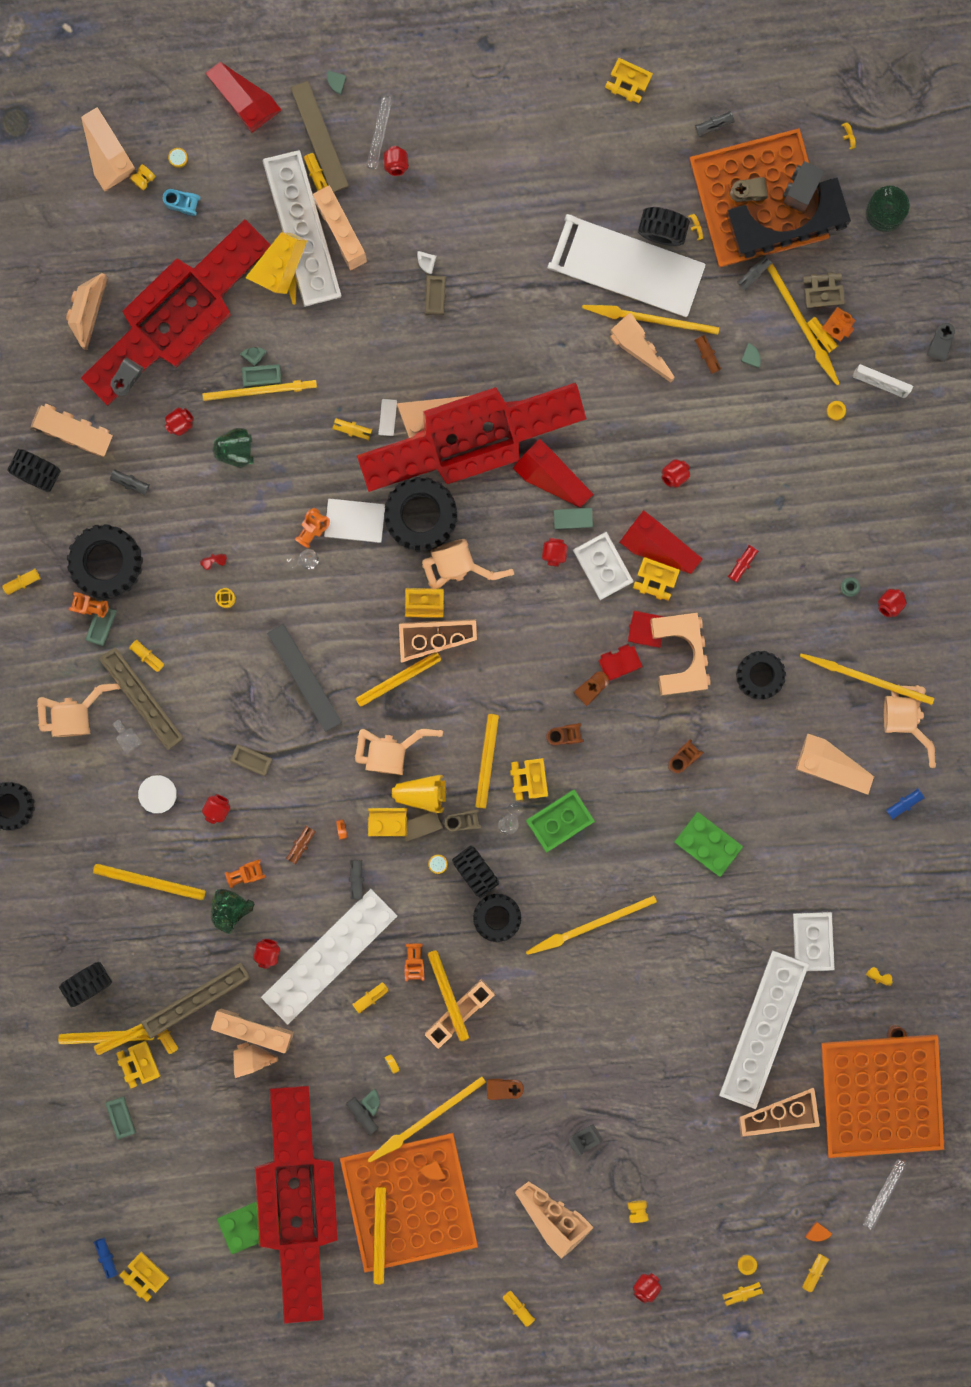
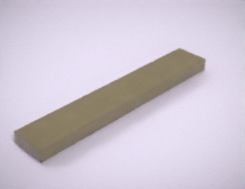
[290,81,349,193]
[99,647,184,750]
[141,962,251,1039]

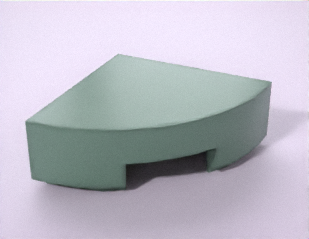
[327,71,346,95]
[741,343,761,368]
[240,347,267,366]
[360,1088,380,1116]

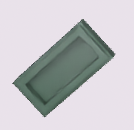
[242,364,282,387]
[554,508,593,530]
[85,608,117,647]
[105,1096,136,1140]

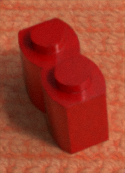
[598,644,643,681]

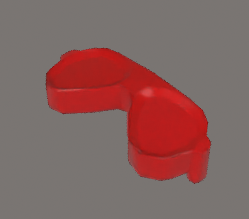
[200,554,227,570]

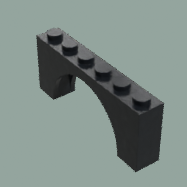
[726,177,851,258]

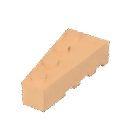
[397,396,467,438]
[30,404,113,457]
[399,619,477,663]
[738,1088,820,1137]

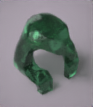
[212,428,253,469]
[211,889,255,934]

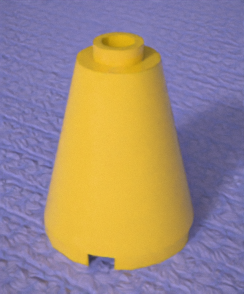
[392,775,446,813]

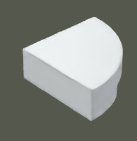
[417,251,436,275]

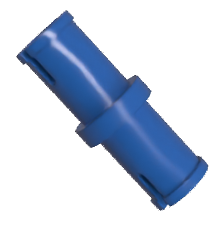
[886,788,925,820]
[93,1237,118,1279]

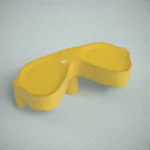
[841,123,856,150]
[688,214,703,241]
[866,967,893,986]

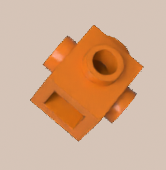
[822,307,856,341]

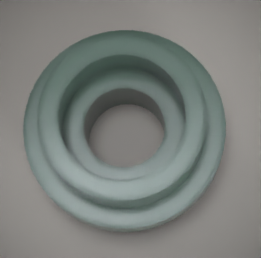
[841,577,860,597]

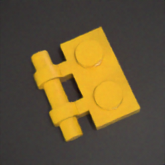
[605,58,653,104]
[633,557,680,601]
[510,758,548,800]
[116,1040,161,1089]
[119,1251,169,1302]

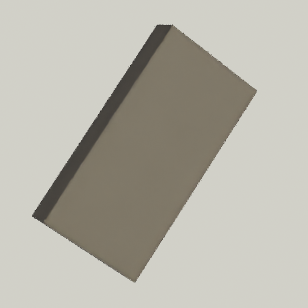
[425,275,446,315]
[230,744,273,776]
[404,812,442,842]

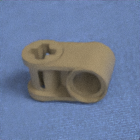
[730,177,768,202]
[444,809,482,832]

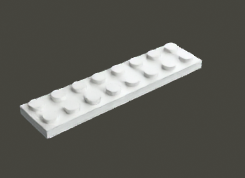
[263,150,341,307]
[261,889,397,1025]
[719,950,809,1109]

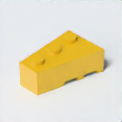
[245,232,307,294]

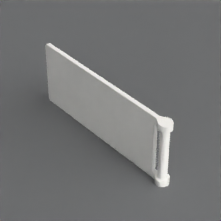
[547,214,705,317]

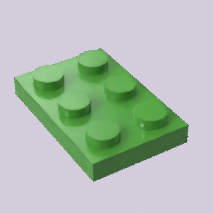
[526,790,595,853]
[674,812,743,877]
[217,1202,280,1254]

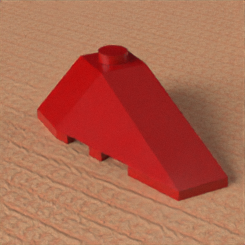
[205,62,282,133]
[513,439,594,508]
[619,510,702,574]

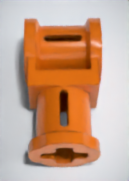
[295,508,330,548]
[68,592,108,617]
[225,859,266,889]
[405,943,424,982]

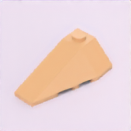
[81,107,137,192]
[610,313,675,383]
[795,734,874,795]
[233,1042,279,1078]
[515,1181,593,1259]

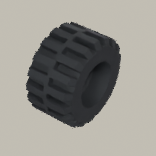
[638,207,690,246]
[7,449,61,492]
[736,651,786,700]
[0,782,35,830]
[452,846,499,898]
[473,894,521,942]
[59,962,112,1007]

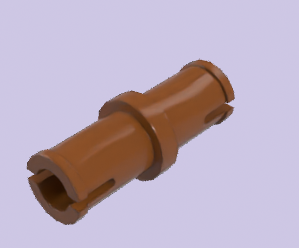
[694,335,722,374]
[286,826,316,865]

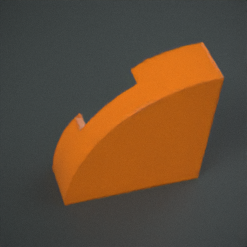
[336,819,348,840]
[419,1160,445,1180]
[805,1221,832,1242]

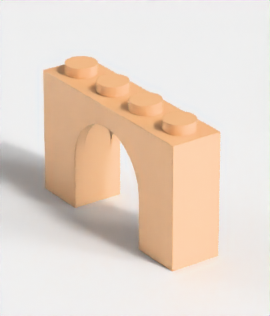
[313,185,367,271]
[650,613,710,696]
[425,979,495,1049]
[211,1008,294,1053]

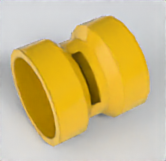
[129,164,156,191]
[215,588,236,608]
[628,1200,649,1223]

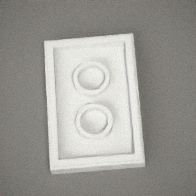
[853,364,913,398]
[324,499,385,543]
[573,532,634,600]
[793,912,834,971]

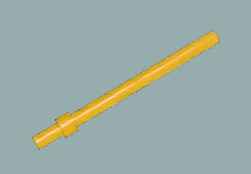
[202,380,317,401]

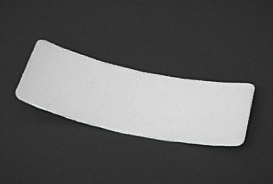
[379,399,397,436]

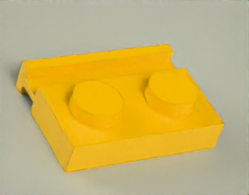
[405,588,444,618]
[368,808,407,836]

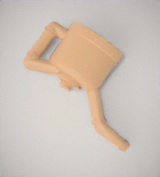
[422,539,514,589]
[37,683,121,737]
[884,685,936,768]
[355,729,443,775]

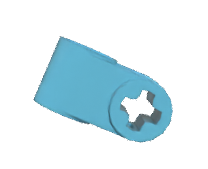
[163,189,201,216]

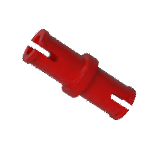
[727,545,759,583]

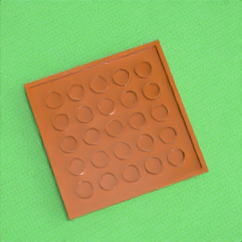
[689,128,830,268]
[821,1034,944,1158]
[340,1133,478,1273]

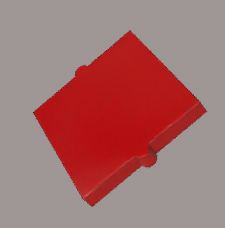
[627,611,664,648]

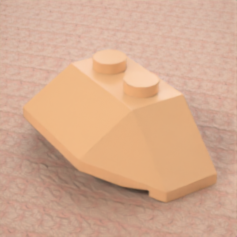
[66,273,108,350]

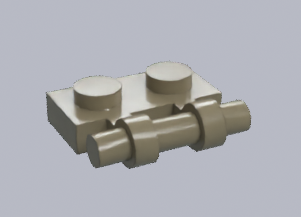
[803,272,845,309]

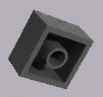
[782,161,825,213]

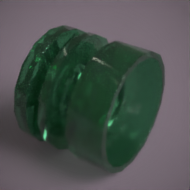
[865,186,910,232]

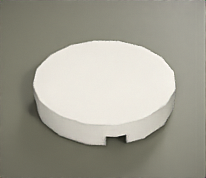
[138,775,177,813]

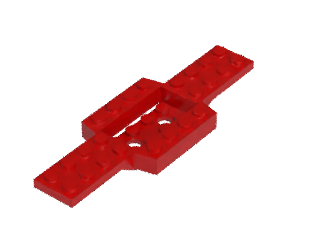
[81,219,271,406]
[357,382,587,492]
[254,1085,338,1324]

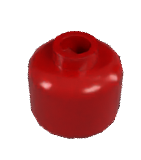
[383,146,409,176]
[165,407,194,436]
[661,459,690,488]
[542,538,568,567]
[878,589,907,617]
[202,794,230,824]
[253,939,280,969]
[633,1273,662,1303]

